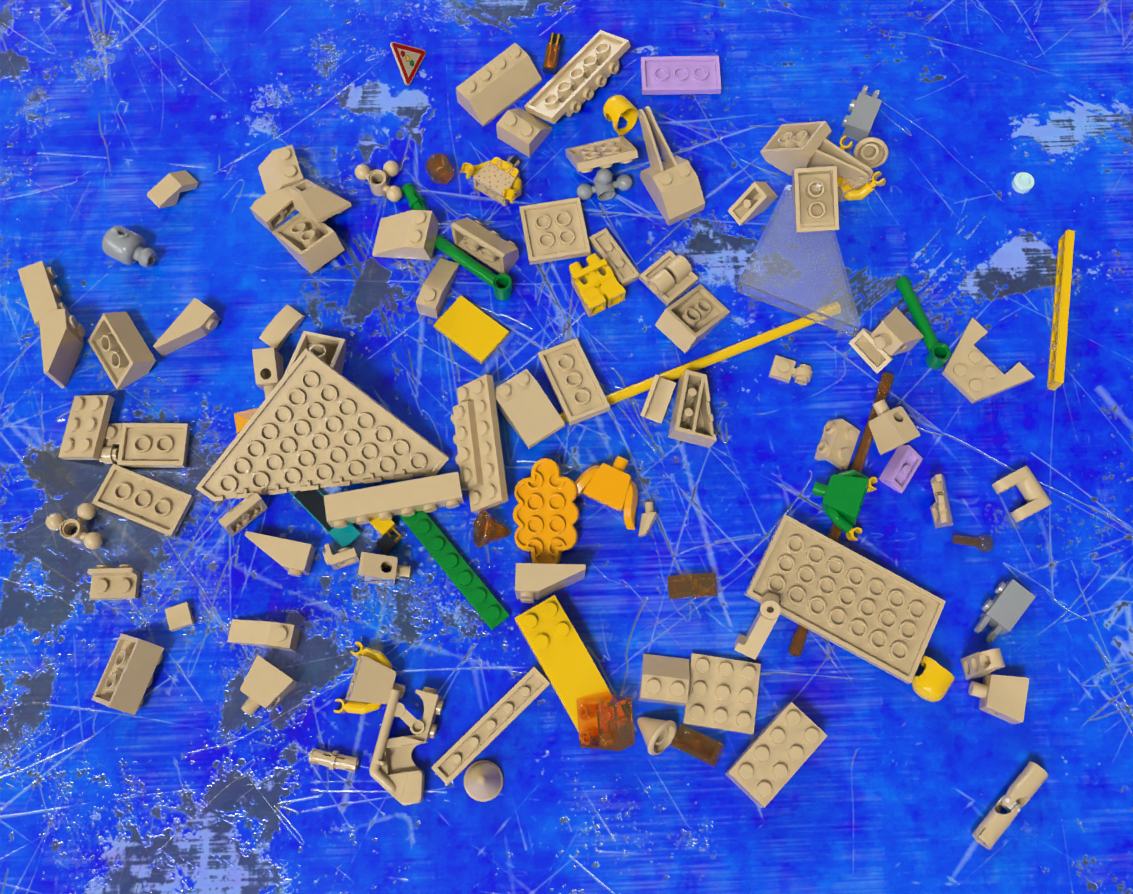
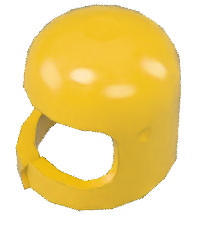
[603,95,638,136]
[912,656,955,702]

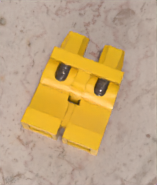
[569,253,626,317]

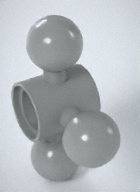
[577,168,632,201]

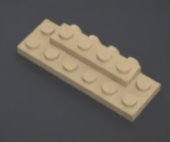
[524,30,631,124]
[451,374,508,513]

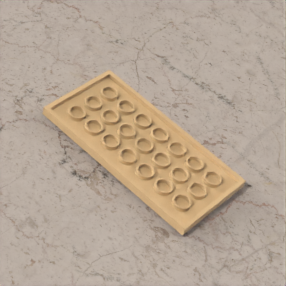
[744,514,946,684]

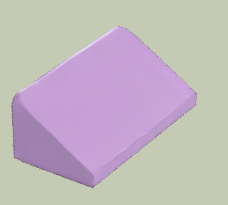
[879,445,923,493]

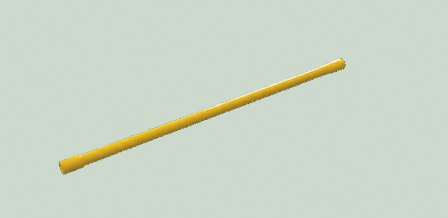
[559,303,841,423]

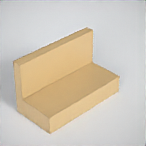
[640,374,676,424]

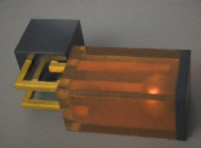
[542,33,564,75]

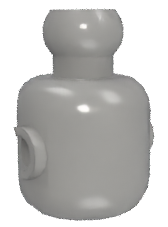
[102,225,157,267]

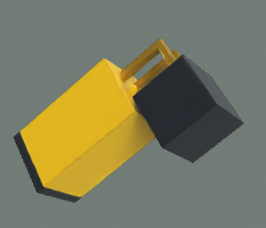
[369,518,403,556]

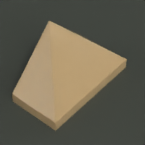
[849,328,893,374]

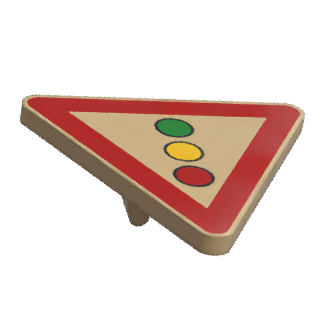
[390,42,426,85]

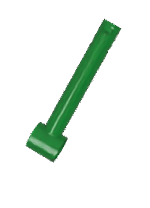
[434,234,512,301]
[896,277,951,369]

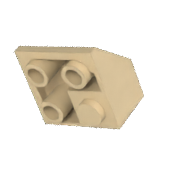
[289,179,352,223]

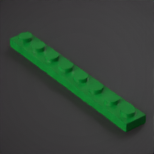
[395,480,510,631]

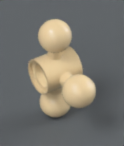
[355,160,402,202]
[45,503,103,550]

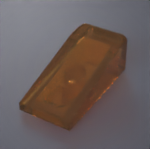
[671,724,725,768]

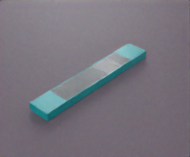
[289,489,362,548]

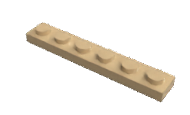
[431,667,550,786]

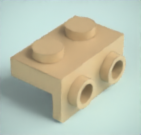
[814,419,860,470]

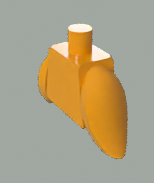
[575,456,638,530]

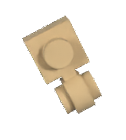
[769,355,813,385]
[99,423,122,464]

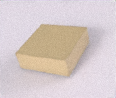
[165,602,194,632]

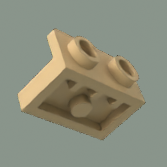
[219,492,268,537]
[87,565,141,600]

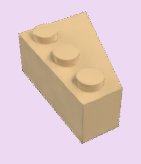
[668,369,717,448]

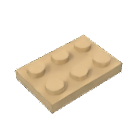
[58,395,115,460]
[117,423,190,468]

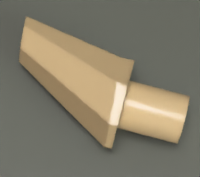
[638,502,658,537]

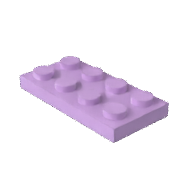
[640,56,721,95]

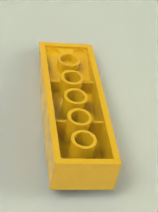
[515,595,625,743]

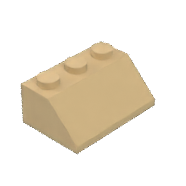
[451,217,519,274]
[88,312,156,390]
[91,634,164,715]

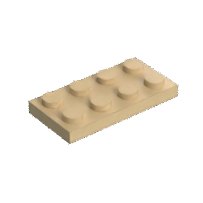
[537,338,610,426]
[92,464,194,538]

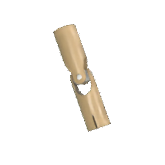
[972,761,1048,850]

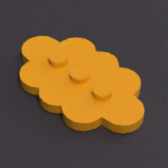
[513,458,580,564]

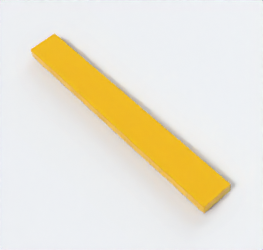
[1047,230,1075,390]

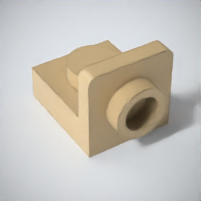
[323,543,360,570]

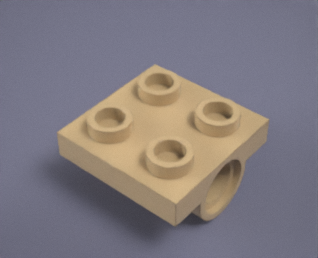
[639,250,699,307]

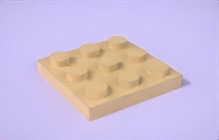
[565,136,638,173]
[519,197,591,265]
[683,653,761,735]

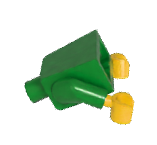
[812,470,878,541]

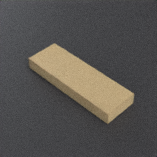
[589,228,640,287]

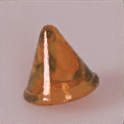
[473,510,511,548]

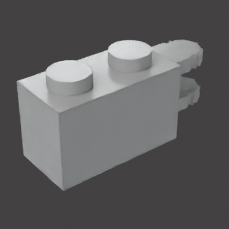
[842,85,882,141]
[973,579,1036,643]

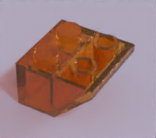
[576,695,635,751]

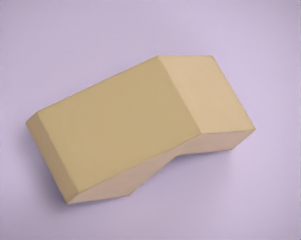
[147,170,198,209]

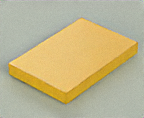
[433,295,509,365]

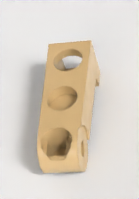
[734,593,781,660]
[960,648,1005,680]

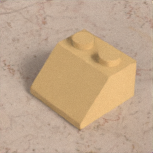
[496,108,553,158]
[258,145,305,194]
[638,654,690,706]

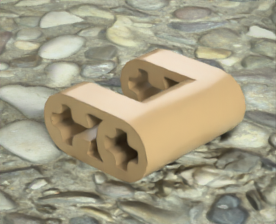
[991,465,1052,523]

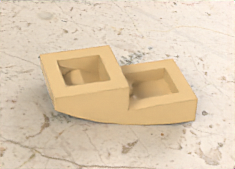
[259,304,305,351]

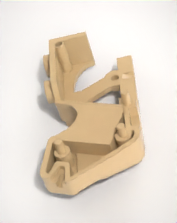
[369,687,444,806]

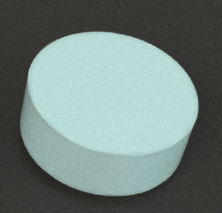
[1012,172,1034,193]

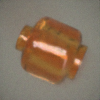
[425,153,455,184]

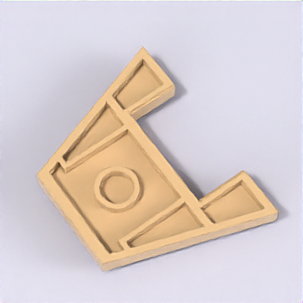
[941,317,1035,404]

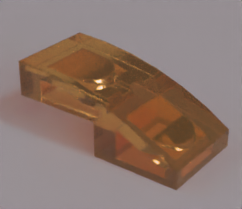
[667,573,718,600]

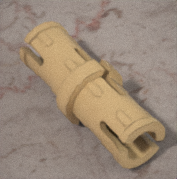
[309,748,359,773]

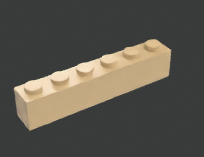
[323,472,464,529]

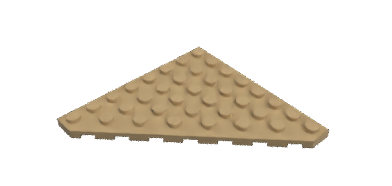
[196,348,449,502]

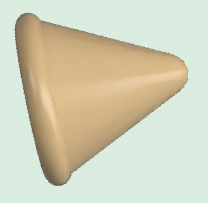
[853,136,889,168]
[637,717,677,756]
[463,760,503,802]

